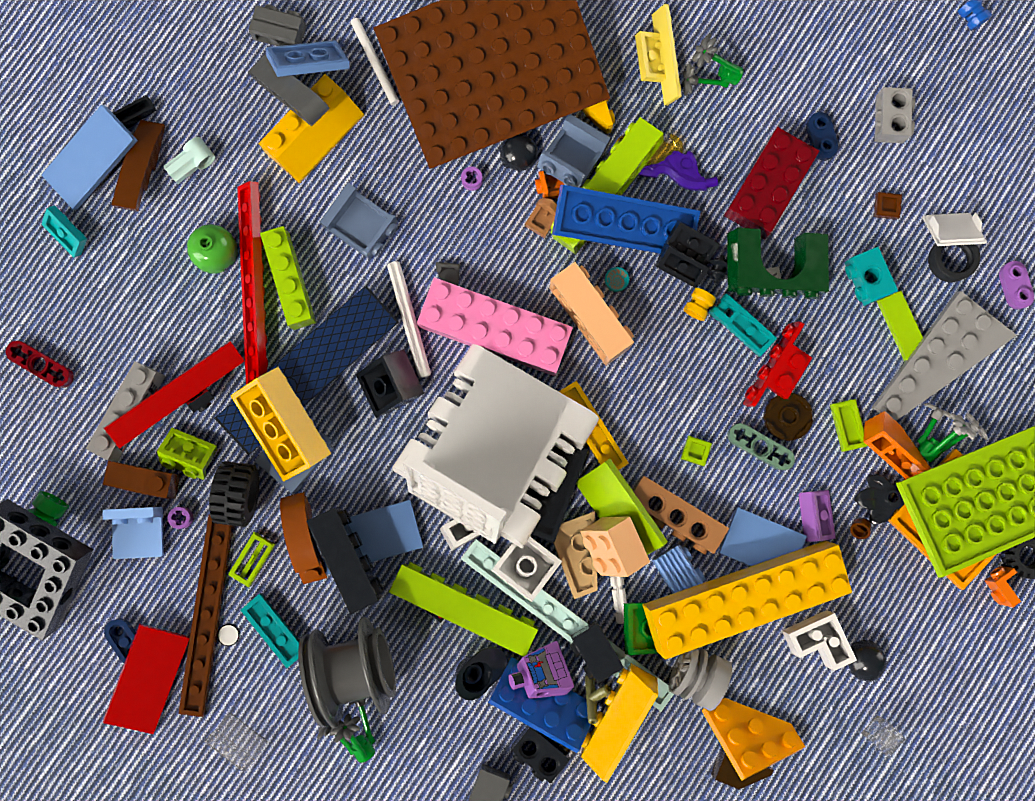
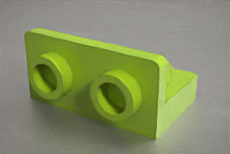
[157,427,217,480]

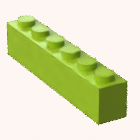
[551,117,664,255]
[389,562,538,657]

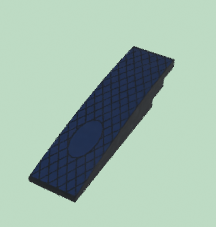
[214,285,399,456]

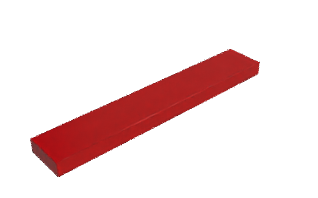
[103,341,245,449]

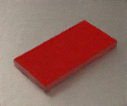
[103,624,190,734]

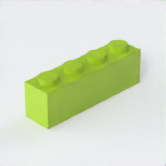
[260,226,316,330]

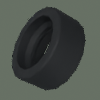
[928,244,981,283]

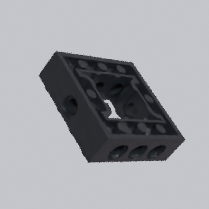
[0,499,94,641]

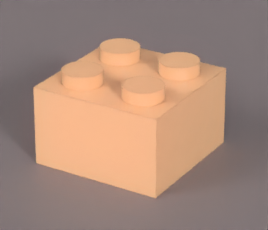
[580,516,650,577]

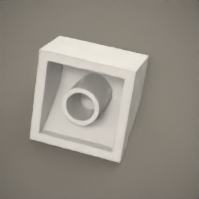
[491,537,562,602]

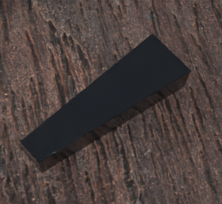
[113,95,157,129]

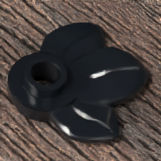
[854,475,904,524]

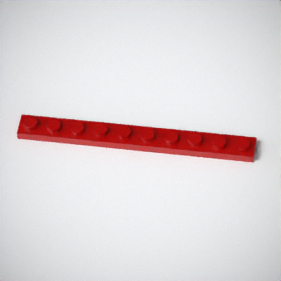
[237,181,268,385]

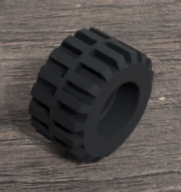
[209,461,260,527]

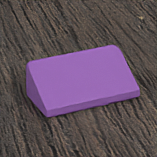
[798,490,836,542]

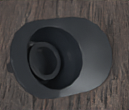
[455,647,507,700]

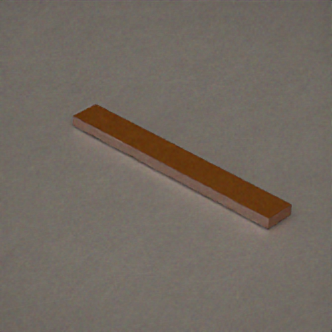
[178,514,234,717]

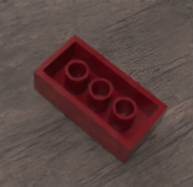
[724,127,819,240]

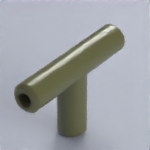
[585,675,611,724]

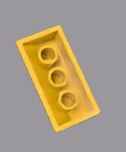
[258,74,364,184]
[231,367,331,482]
[581,663,658,783]

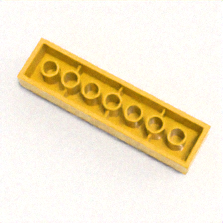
[642,540,852,660]

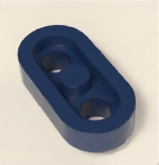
[806,112,838,161]
[104,618,136,663]

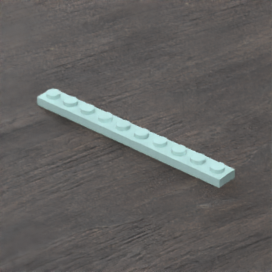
[461,539,674,712]

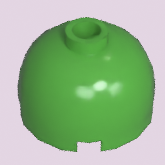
[187,224,238,274]

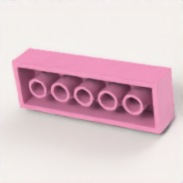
[417,278,573,376]

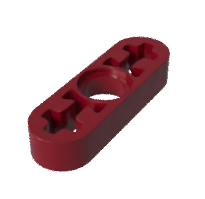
[6,341,74,388]

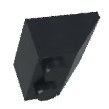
[356,349,425,418]

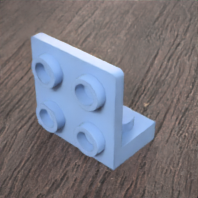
[103,507,164,559]

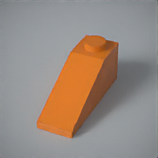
[863,411,931,479]

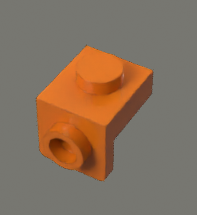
[535,171,564,199]
[984,566,1021,607]

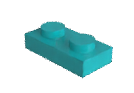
[41,205,87,258]

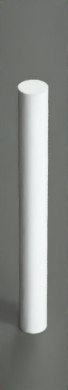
[351,18,399,105]

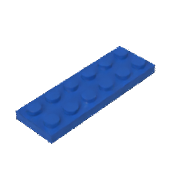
[552,185,701,254]

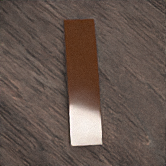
[111,120,165,212]

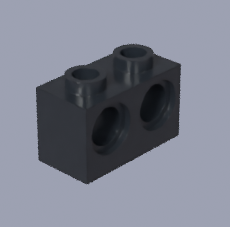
[511,725,570,784]

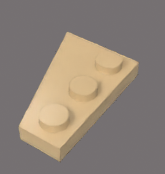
[553,511,598,599]

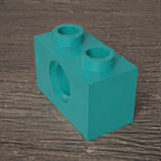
[845,246,898,306]

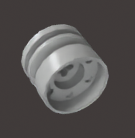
[668,648,732,711]

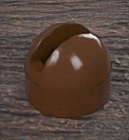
[850,517,872,539]

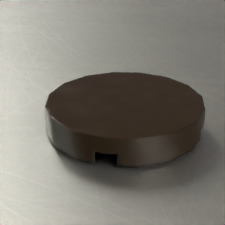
[763,393,813,441]

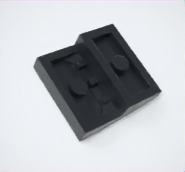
[655,220,720,288]

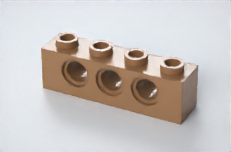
[632,476,729,555]

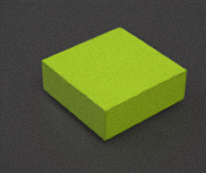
[680,436,712,467]

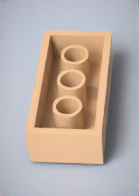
[549,262,634,366]

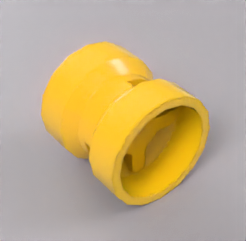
[683,288,716,321]

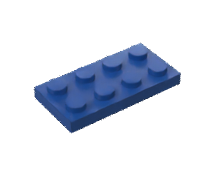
[488,657,599,753]

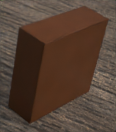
[874,192,902,220]

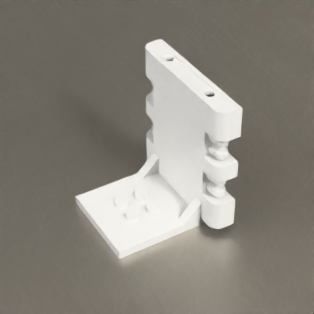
[392,344,599,549]

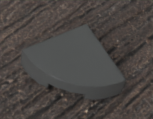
[436,262,460,286]

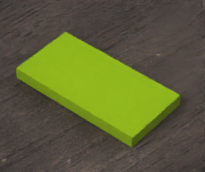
[576,459,668,555]

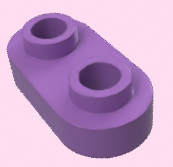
[999,261,1034,310]

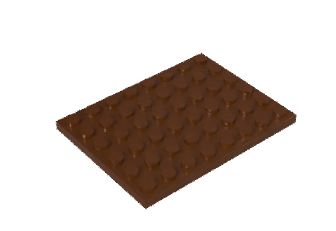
[373,0,610,169]

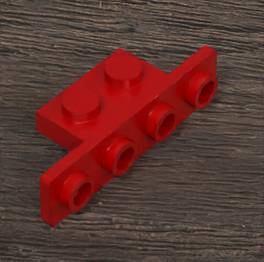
[743,321,812,407]

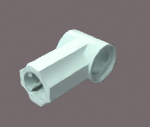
[163,137,216,184]

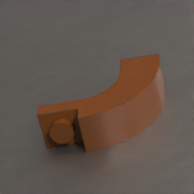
[280,492,327,585]

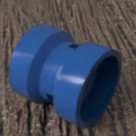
[957,0,992,31]

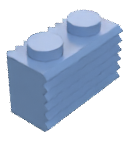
[651,544,706,594]

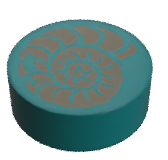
[604,267,629,292]

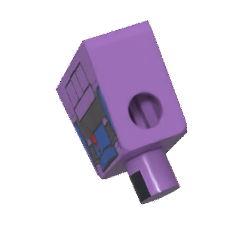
[509,641,574,699]

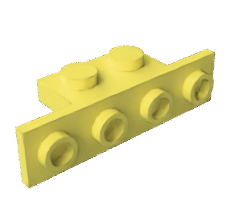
[635,4,682,105]

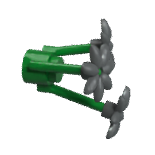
[681,34,743,96]
[317,699,375,763]

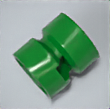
[27,491,69,527]

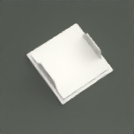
[922,212,987,246]

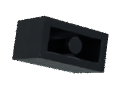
[569,620,624,683]

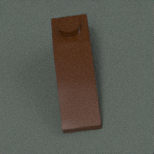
[102,461,181,499]

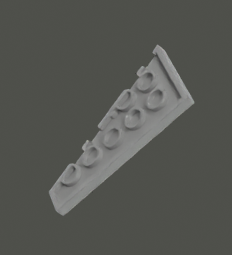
[871,291,1017,421]

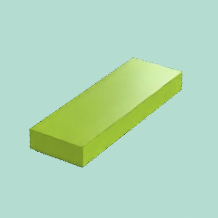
[877,291,923,362]

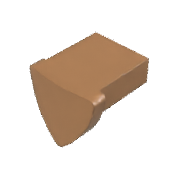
[525,198,557,238]

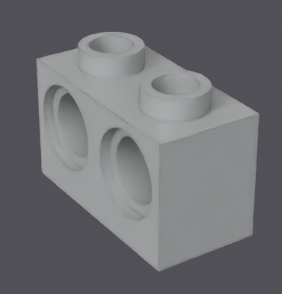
[875,87,915,143]

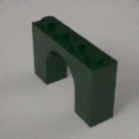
[727,228,829,300]

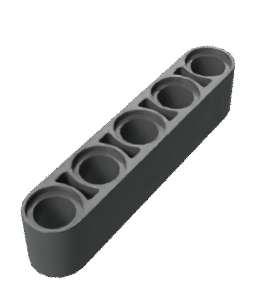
[248,55,329,126]

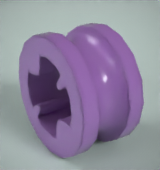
[461,167,483,191]
[168,507,193,529]

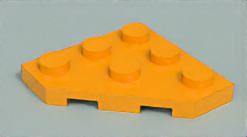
[702,698,805,780]

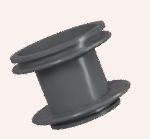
[298,616,396,728]

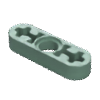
[727,423,795,471]

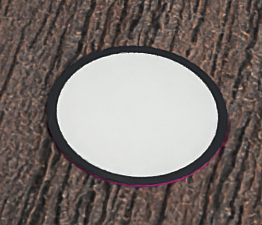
[217,624,239,646]

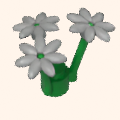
[917,403,988,462]

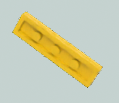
[558,380,629,470]

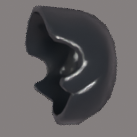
[500,134,538,172]
[848,640,887,682]

